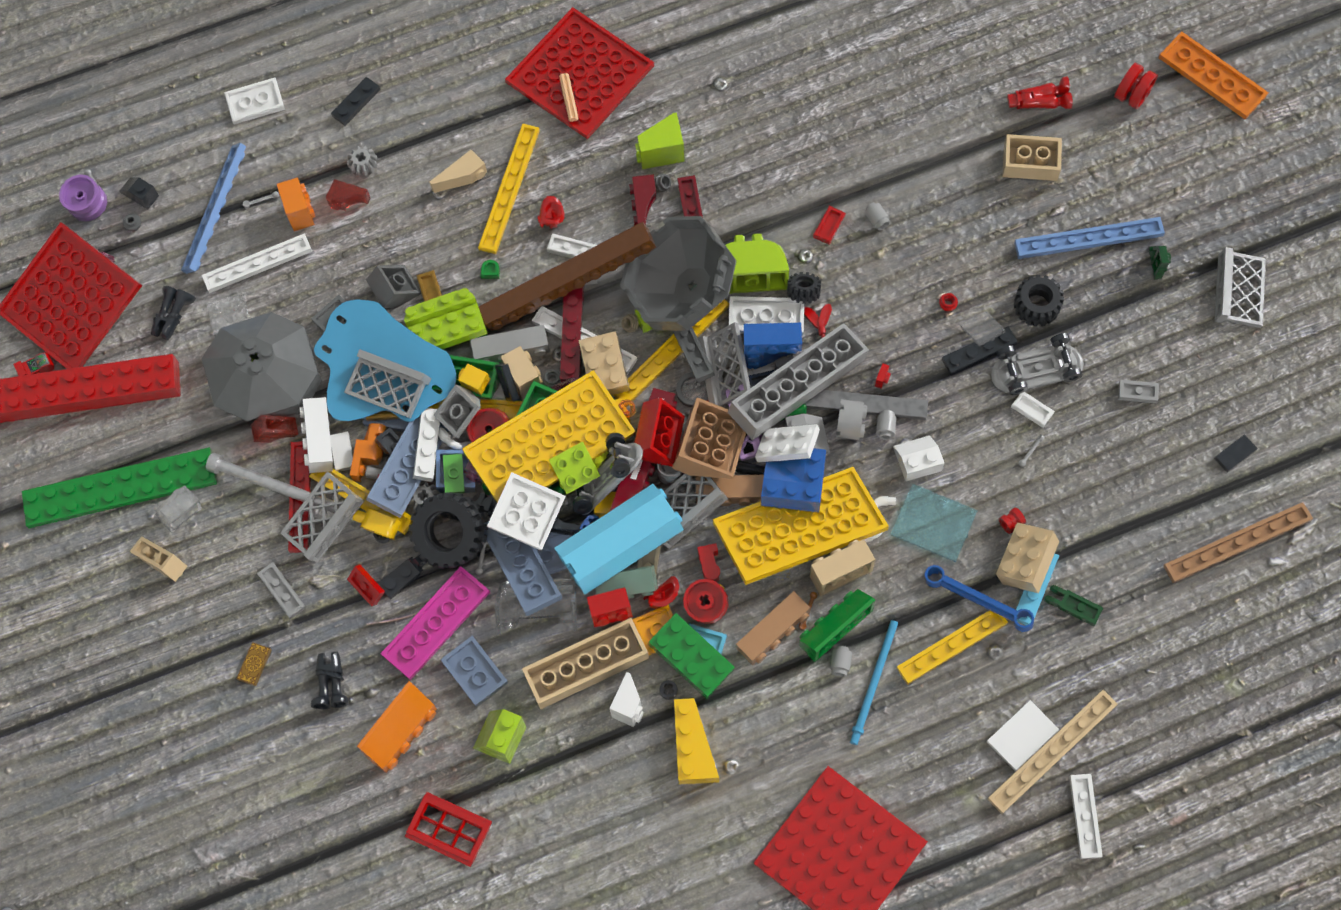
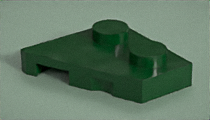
[1148,246,1171,280]

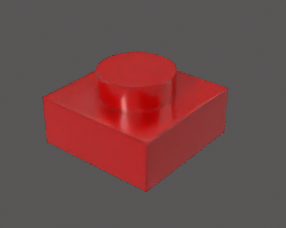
[875,363,891,389]

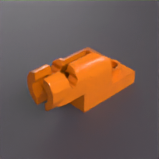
[350,423,387,482]

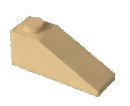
[429,150,487,193]
[130,536,187,582]

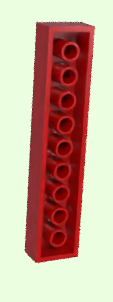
[0,354,181,423]

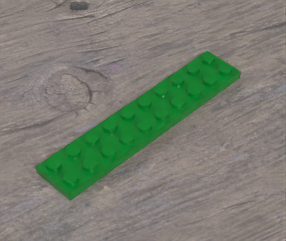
[22,447,217,528]

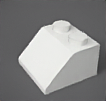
[893,435,944,481]
[610,672,644,727]

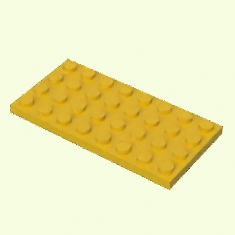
[462,370,636,503]
[713,467,889,585]

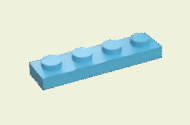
[1016,554,1059,625]

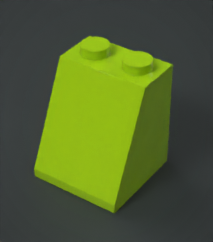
[635,112,685,170]
[473,709,526,764]

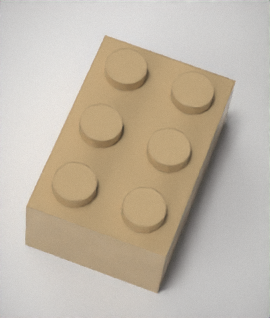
[1003,134,1062,181]
[579,331,630,395]
[996,523,1059,593]
[810,539,875,596]

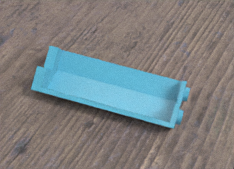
[554,484,684,594]

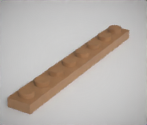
[1163,502,1313,583]

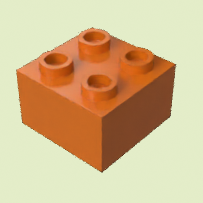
[277,177,316,232]

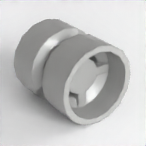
[657,464,683,485]

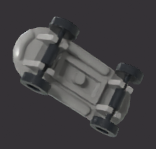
[991,333,1084,395]
[573,433,643,515]

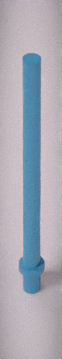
[850,620,898,745]

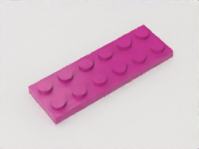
[381,566,490,681]

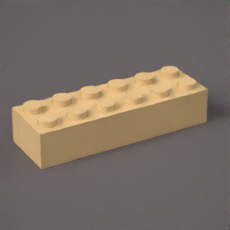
[522,618,649,710]

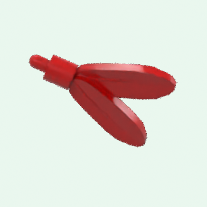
[804,304,832,338]

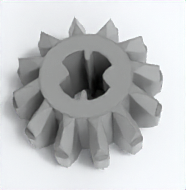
[347,145,378,177]
[409,482,440,513]

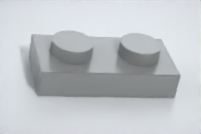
[1118,380,1159,404]

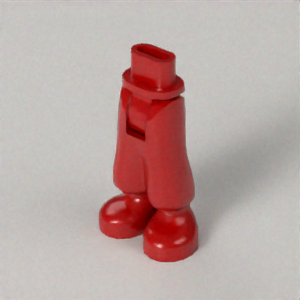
[1007,76,1073,109]

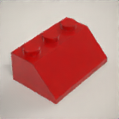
[635,398,685,467]

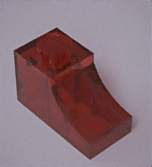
[326,179,371,211]
[251,415,298,443]

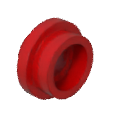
[939,293,958,311]

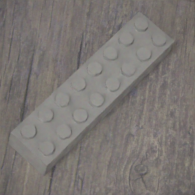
[728,323,869,440]

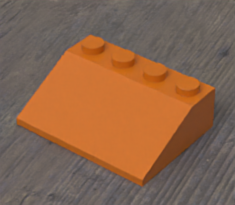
[357,681,437,773]

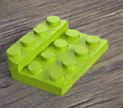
[404,288,487,349]

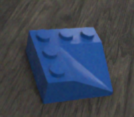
[743,322,802,369]
[761,448,826,512]

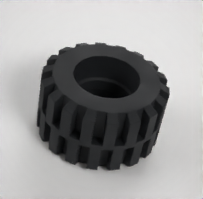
[1014,275,1064,327]

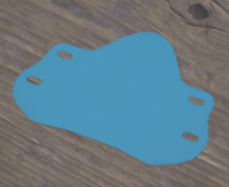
[314,299,456,422]

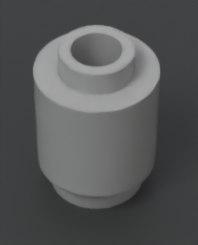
[865,203,891,231]
[876,410,896,440]
[830,646,852,677]

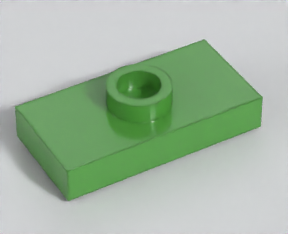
[443,454,465,493]

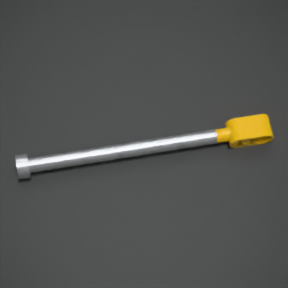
[206,453,401,540]

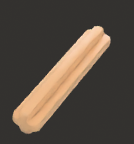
[559,73,578,122]

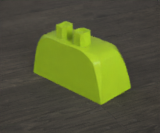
[726,234,789,294]

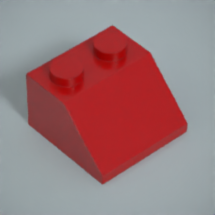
[586,587,633,627]

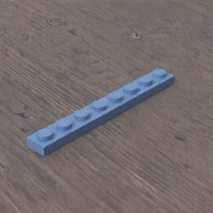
[181,143,246,274]
[1014,217,1165,259]

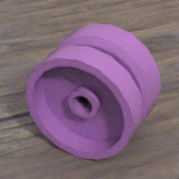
[59,175,107,222]

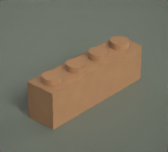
[696,475,764,506]
[736,591,810,666]

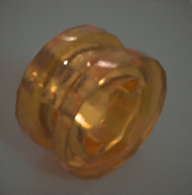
[618,399,635,419]

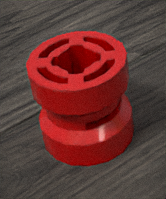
[998,507,1026,534]

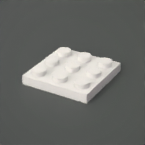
[487,472,566,551]

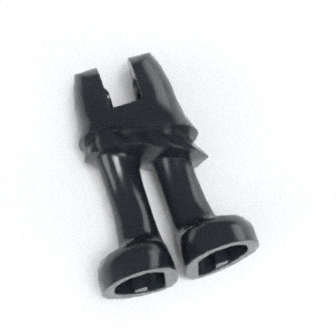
[151,286,196,340]
[311,652,349,710]

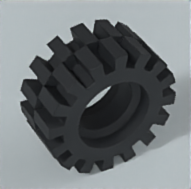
[787,272,821,304]

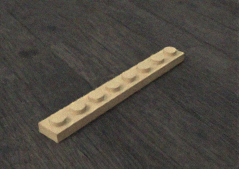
[988,690,1118,814]

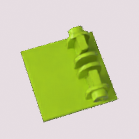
[549,441,600,494]

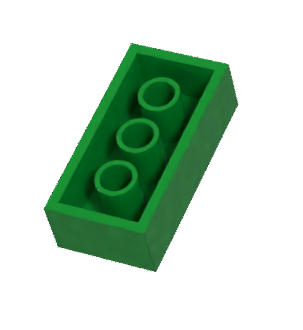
[648,613,735,699]

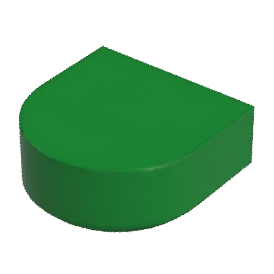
[480,260,500,279]

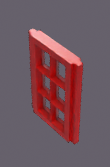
[405,792,492,867]

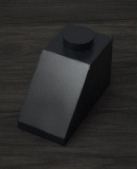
[119,177,159,209]

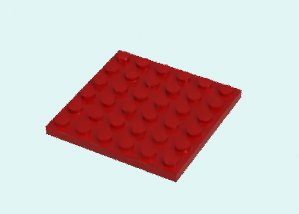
[505,7,655,139]
[0,222,143,369]
[754,766,928,910]

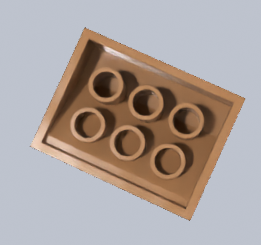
[672,398,746,479]

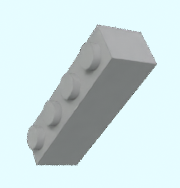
[471,325,550,363]

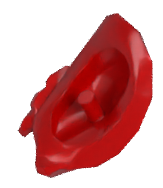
[537,196,565,229]
[643,576,680,609]

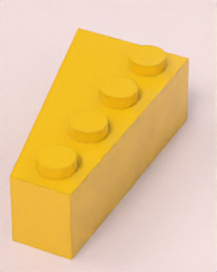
[674,698,719,785]

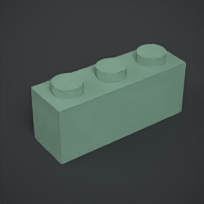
[595,565,658,599]

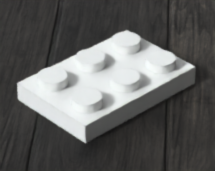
[755,424,820,462]

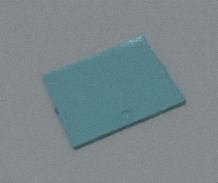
[891,484,978,562]

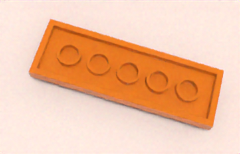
[1159,31,1269,120]

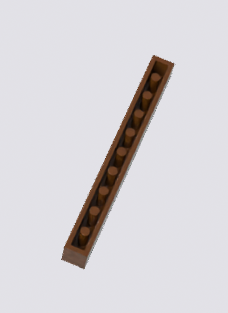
[478,222,656,332]

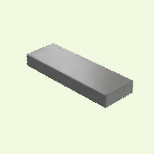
[257,562,306,620]

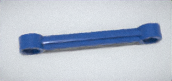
[925,565,1034,632]

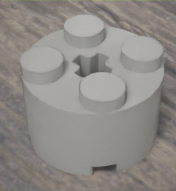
[836,399,867,440]

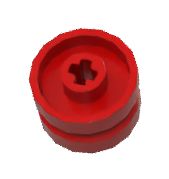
[1114,62,1158,110]
[467,408,511,442]
[683,579,729,624]

